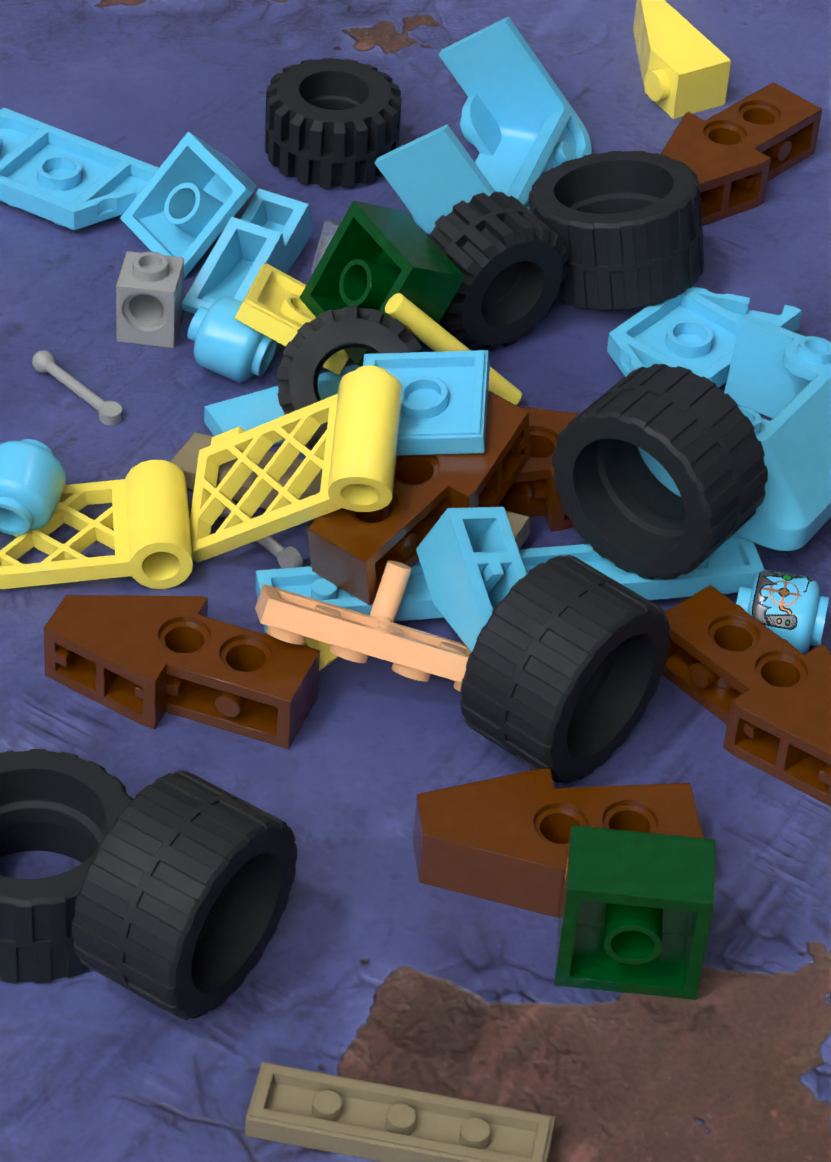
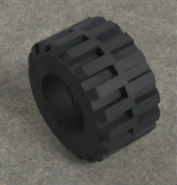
[265,58,402,188]
[426,191,569,352]
[277,306,423,448]

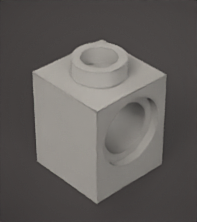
[116,251,184,348]

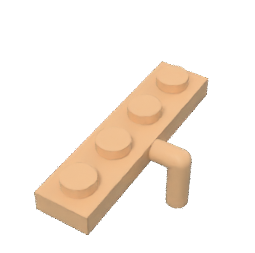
[255,560,472,692]

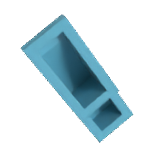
[181,188,313,314]

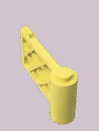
[190,366,403,563]
[0,460,193,589]

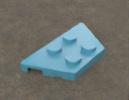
[0,108,159,230]
[607,286,802,388]

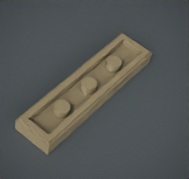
[245,1062,555,1162]

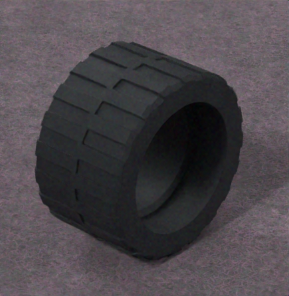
[529,151,705,311]
[552,364,768,580]
[460,555,671,784]
[0,749,134,984]
[72,771,298,1020]

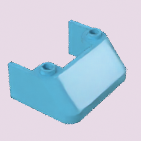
[375,16,592,234]
[638,314,831,551]

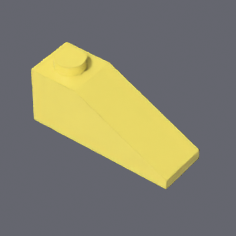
[633,0,731,119]

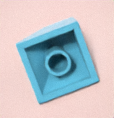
[120,131,257,279]

